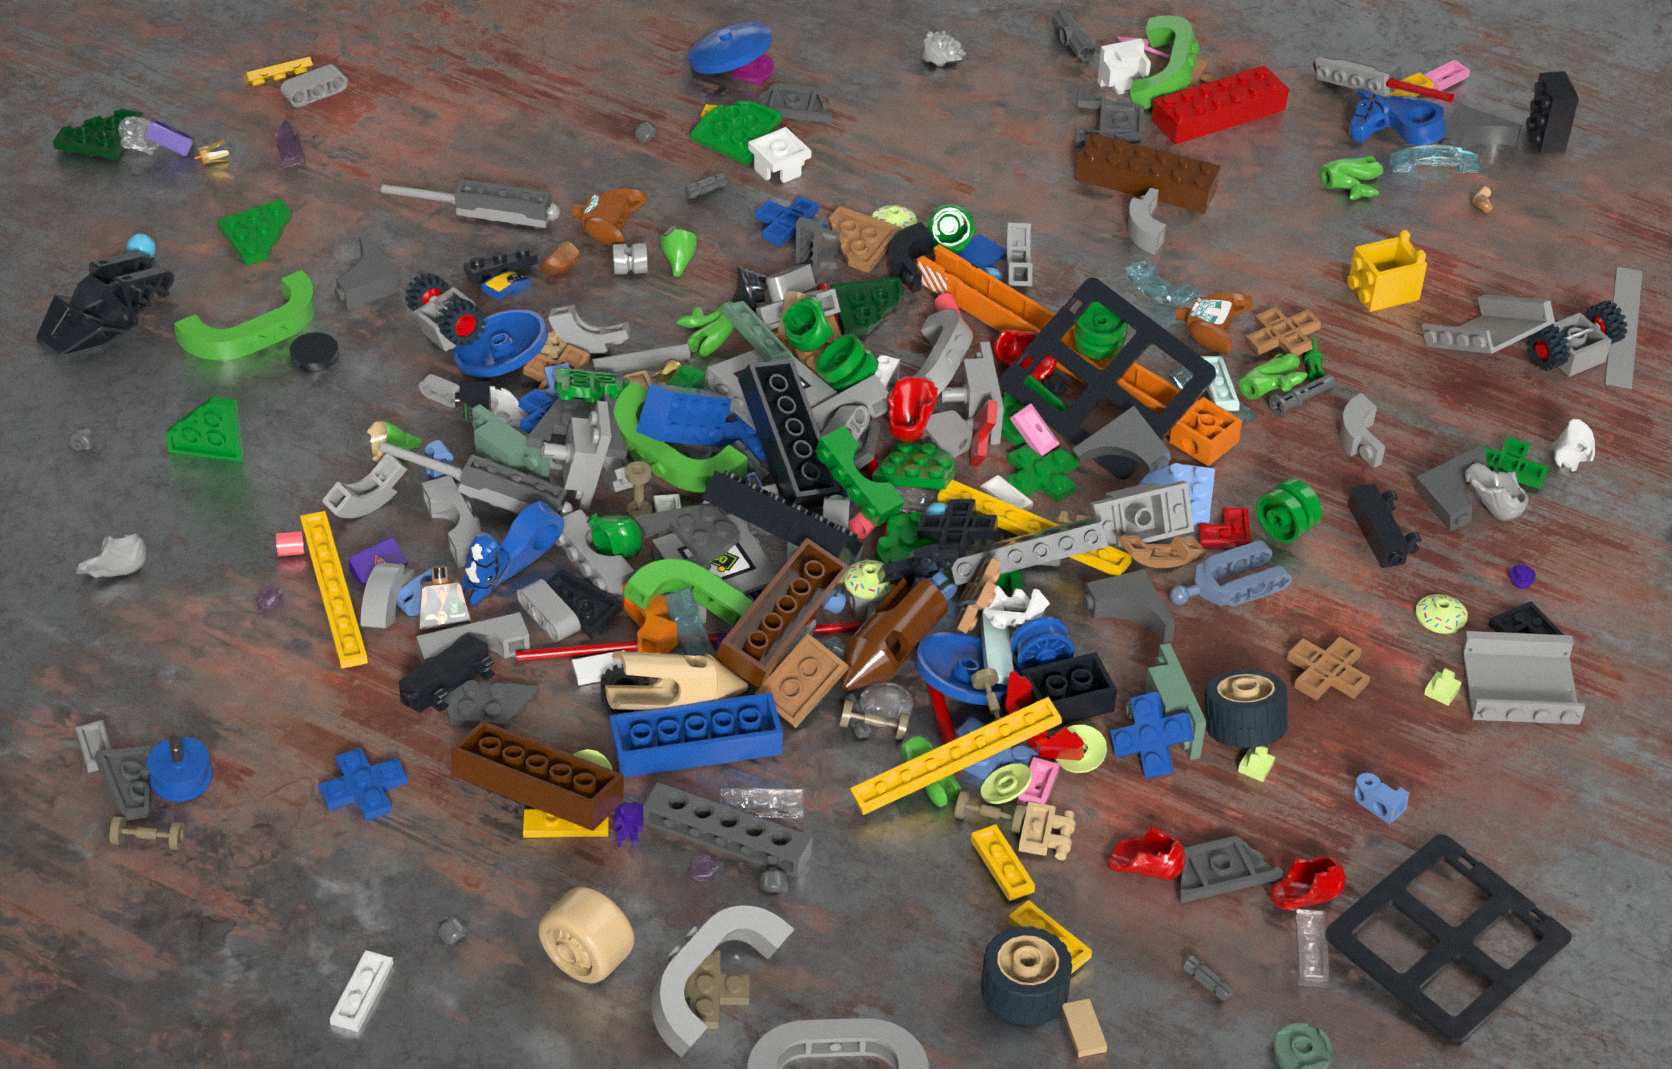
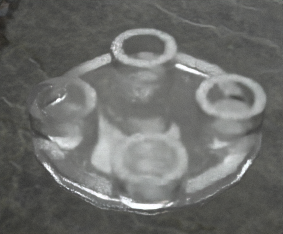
[118,116,161,154]
[859,682,913,727]

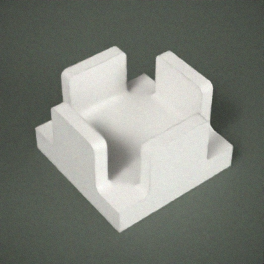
[1097,38,1151,94]
[748,127,811,183]

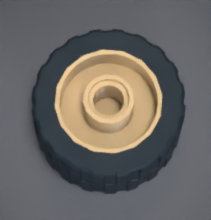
[1205,669,1288,748]
[981,926,1072,1025]

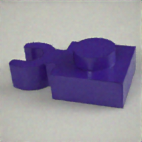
[614,803,644,848]

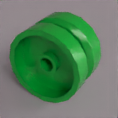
[1073,302,1128,360]
[815,334,879,394]
[1256,478,1322,544]

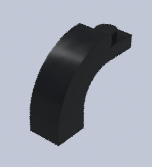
[888,222,933,293]

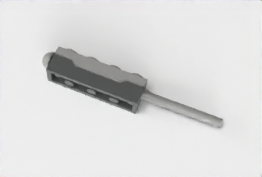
[381,179,560,228]
[379,442,573,517]

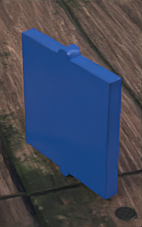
[953,234,1006,270]

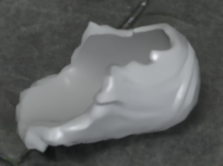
[1464,462,1529,521]
[75,532,147,578]

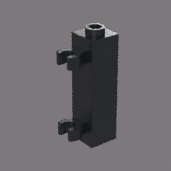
[1348,483,1422,568]
[399,634,495,713]

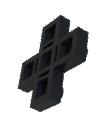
[917,499,998,555]
[877,543,959,587]

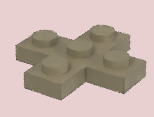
[684,950,750,1029]

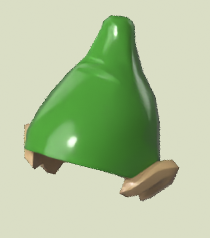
[367,420,422,463]

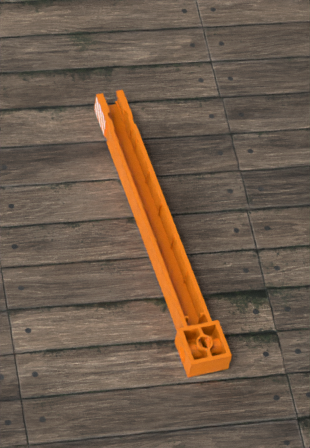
[917,244,1243,467]

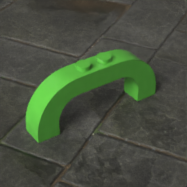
[1130,15,1200,109]
[174,270,315,361]
[614,381,748,493]
[623,559,754,627]

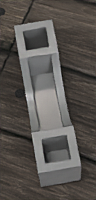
[811,375,889,434]
[422,475,482,568]
[556,509,635,598]
[416,612,530,665]

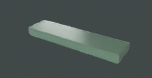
[722,301,792,361]

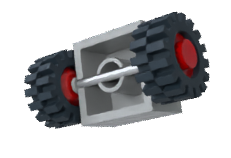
[405,273,486,351]
[1526,300,1628,377]

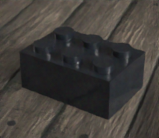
[1526,71,1579,153]
[1021,652,1117,726]

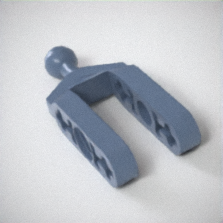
[1169,540,1292,606]

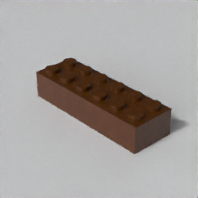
[1075,133,1221,213]
[715,538,850,689]
[451,721,624,831]

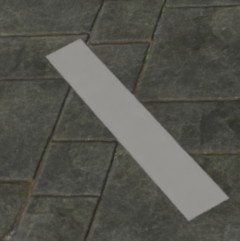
[1605,267,1643,389]

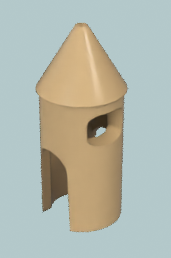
[605,651,748,710]

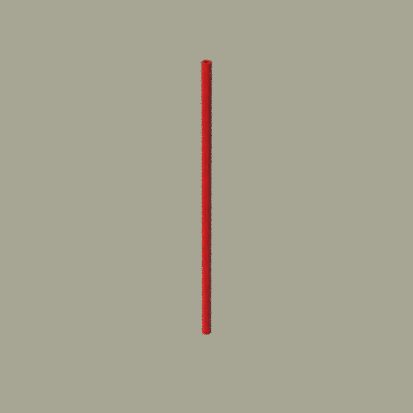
[516,621,860,662]

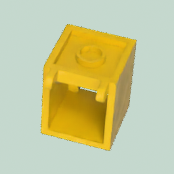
[1347,230,1427,312]

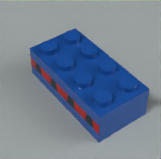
[636,383,732,447]

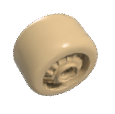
[538,887,634,984]

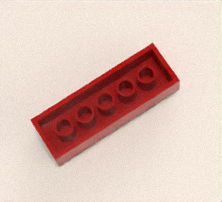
[1151,65,1289,145]

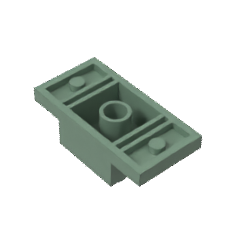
[472,404,550,482]
[1126,643,1206,760]

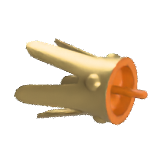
[194,139,230,165]
[651,360,682,385]

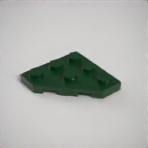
[53,109,144,160]
[830,277,905,336]

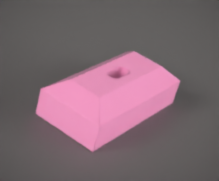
[1424,60,1470,91]
[1010,404,1060,456]
[1017,757,1060,806]

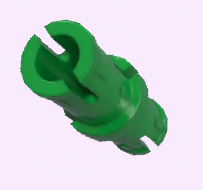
[1304,338,1324,381]

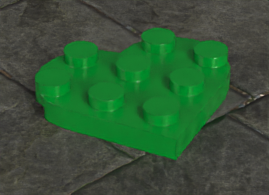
[554,368,630,403]
[874,512,952,575]

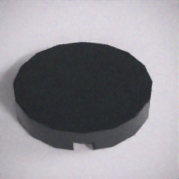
[290,332,339,371]

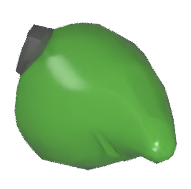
[659,225,698,277]

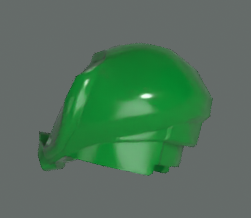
[926,203,978,253]
[782,297,834,352]
[586,513,643,559]

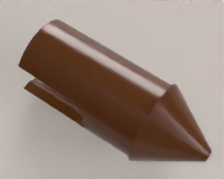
[841,577,948,691]

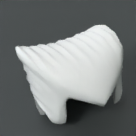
[1552,419,1595,472]

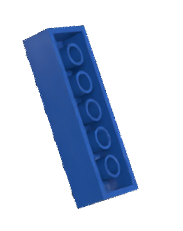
[609,692,783,778]

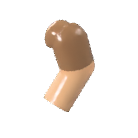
[1473,187,1494,214]

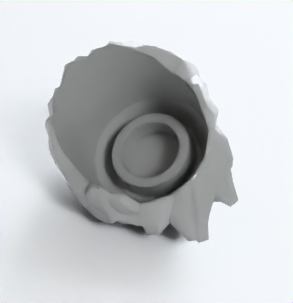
[921,31,966,67]

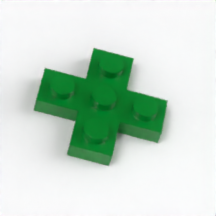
[1476,436,1549,489]
[1005,444,1078,503]

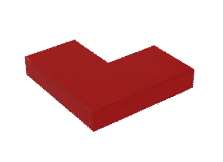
[970,400,998,466]
[1198,507,1252,550]

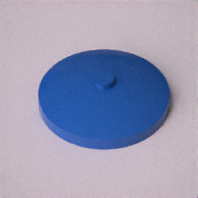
[687,21,773,74]
[453,309,548,378]
[914,632,1020,705]

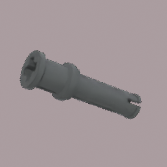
[1269,374,1336,416]

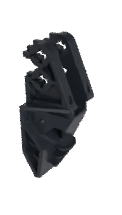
[36,251,174,358]

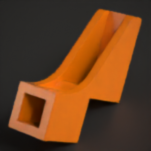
[623,583,678,654]

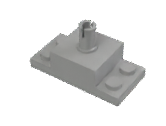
[940,341,1004,445]
[541,401,611,511]
[1090,480,1194,550]

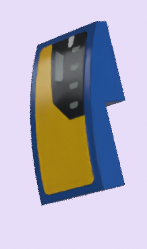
[481,271,531,301]

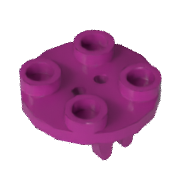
[732,53,775,85]

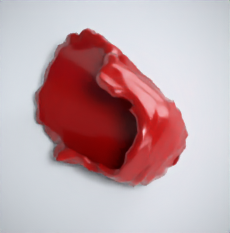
[993,329,1058,381]
[887,376,938,442]
[1106,826,1186,881]
[1269,856,1346,911]

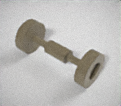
[625,461,652,520]
[971,668,1001,723]
[839,700,909,741]
[955,790,1027,834]
[110,816,185,851]

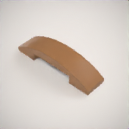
[1117,535,1207,568]

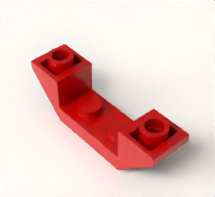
[1005,670,1084,761]

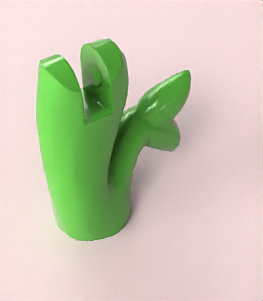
[1319,155,1383,200]
[676,301,736,358]
[1239,353,1307,400]
[882,736,963,807]

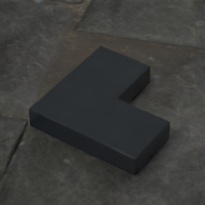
[1488,601,1564,635]

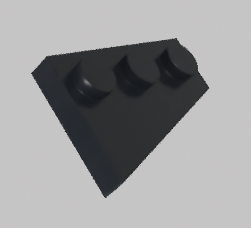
[463,248,538,282]
[546,568,624,640]

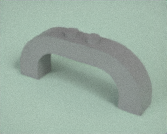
[885,310,973,418]
[651,905,794,1058]
[747,1017,929,1069]

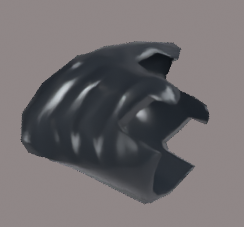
[732,266,767,312]

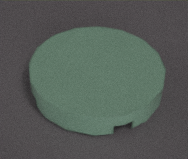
[1272,1022,1333,1069]

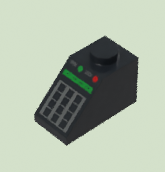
[455,381,491,425]

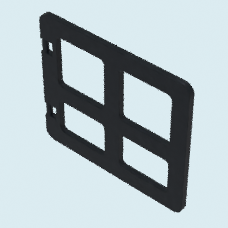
[999,278,1216,480]
[1325,834,1572,1043]

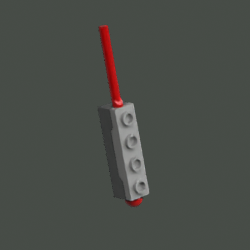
[1313,50,1454,102]

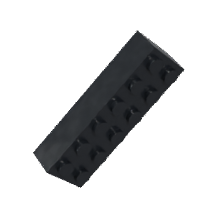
[738,359,841,508]
[701,470,863,566]

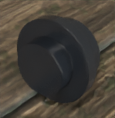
[1044,375,1068,397]

